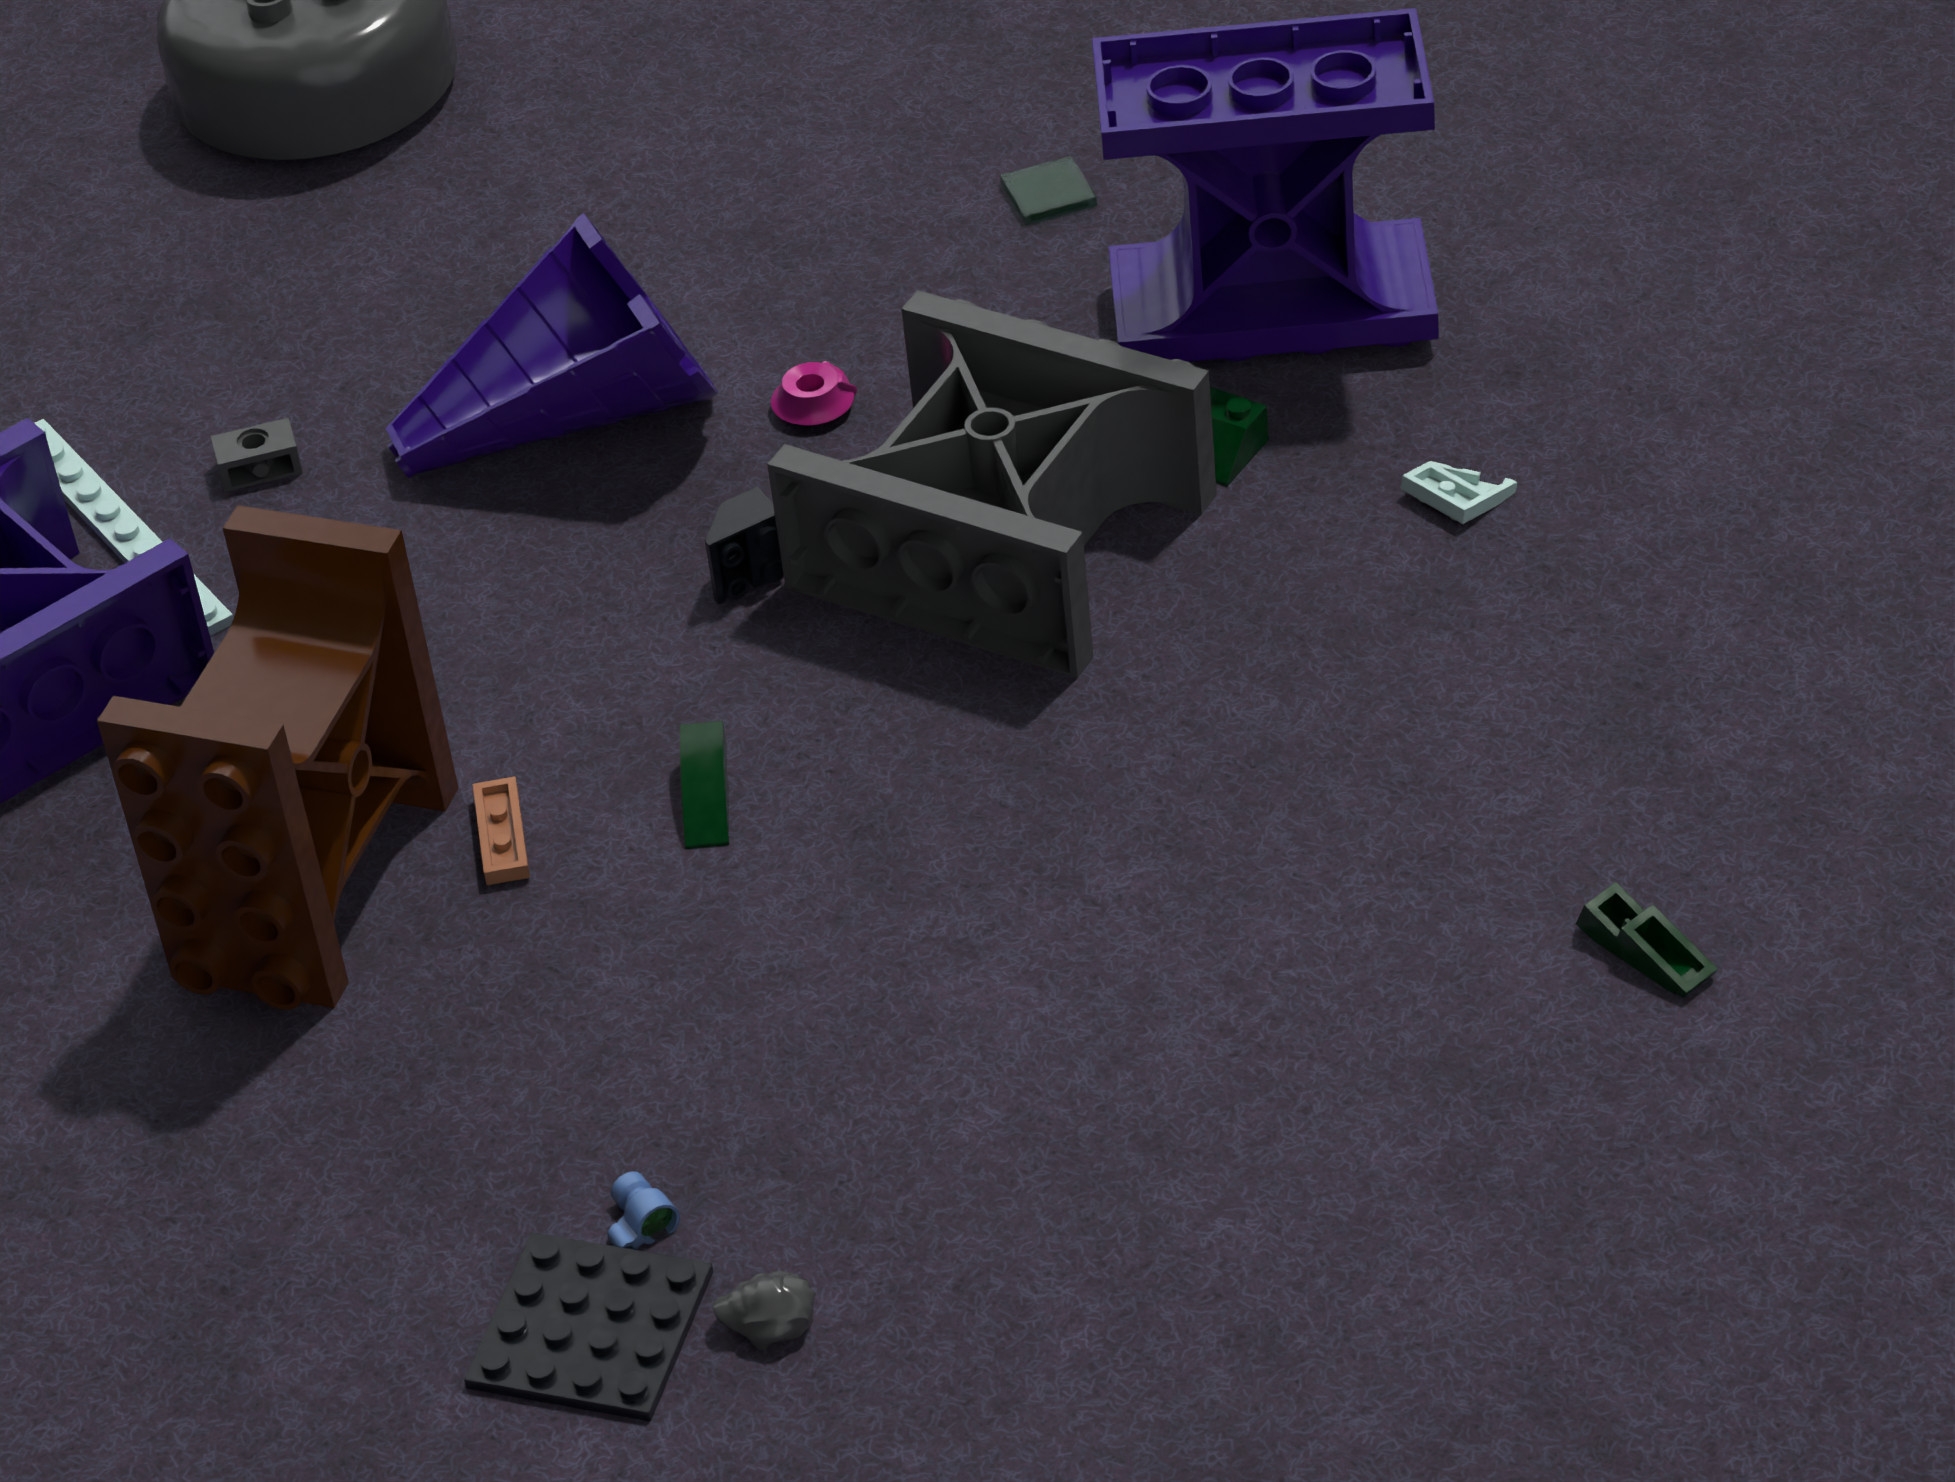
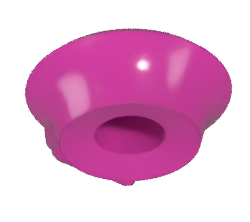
[771,361,857,426]

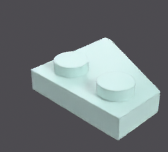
[1401,461,1517,524]

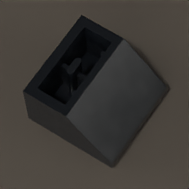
[705,486,784,605]

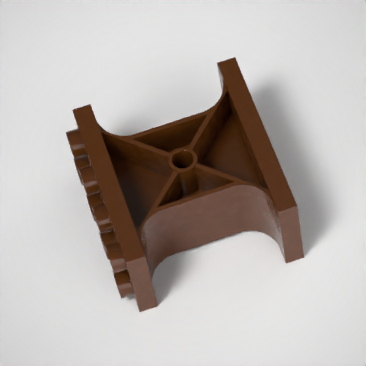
[97,505,459,1010]

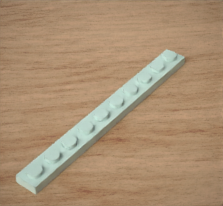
[35,419,234,636]

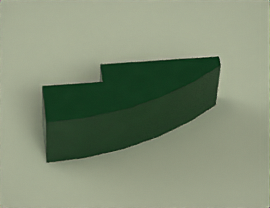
[680,721,729,849]
[1576,882,1718,997]

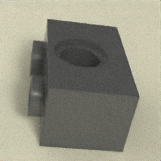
[211,418,303,492]

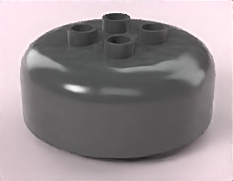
[157,0,457,160]

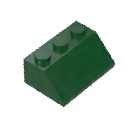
[1210,387,1269,487]

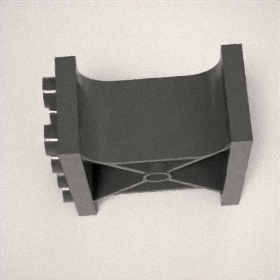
[767,290,1217,678]

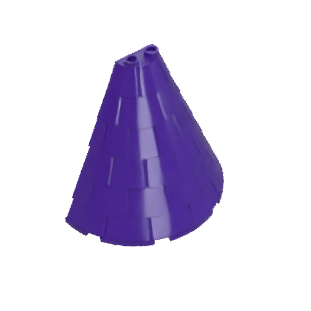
[385,213,718,478]

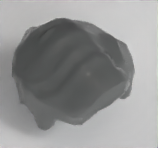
[713,1271,816,1350]

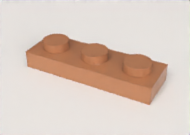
[472,776,530,885]

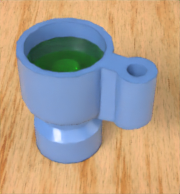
[607,1171,680,1250]

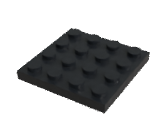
[464,1232,713,1422]

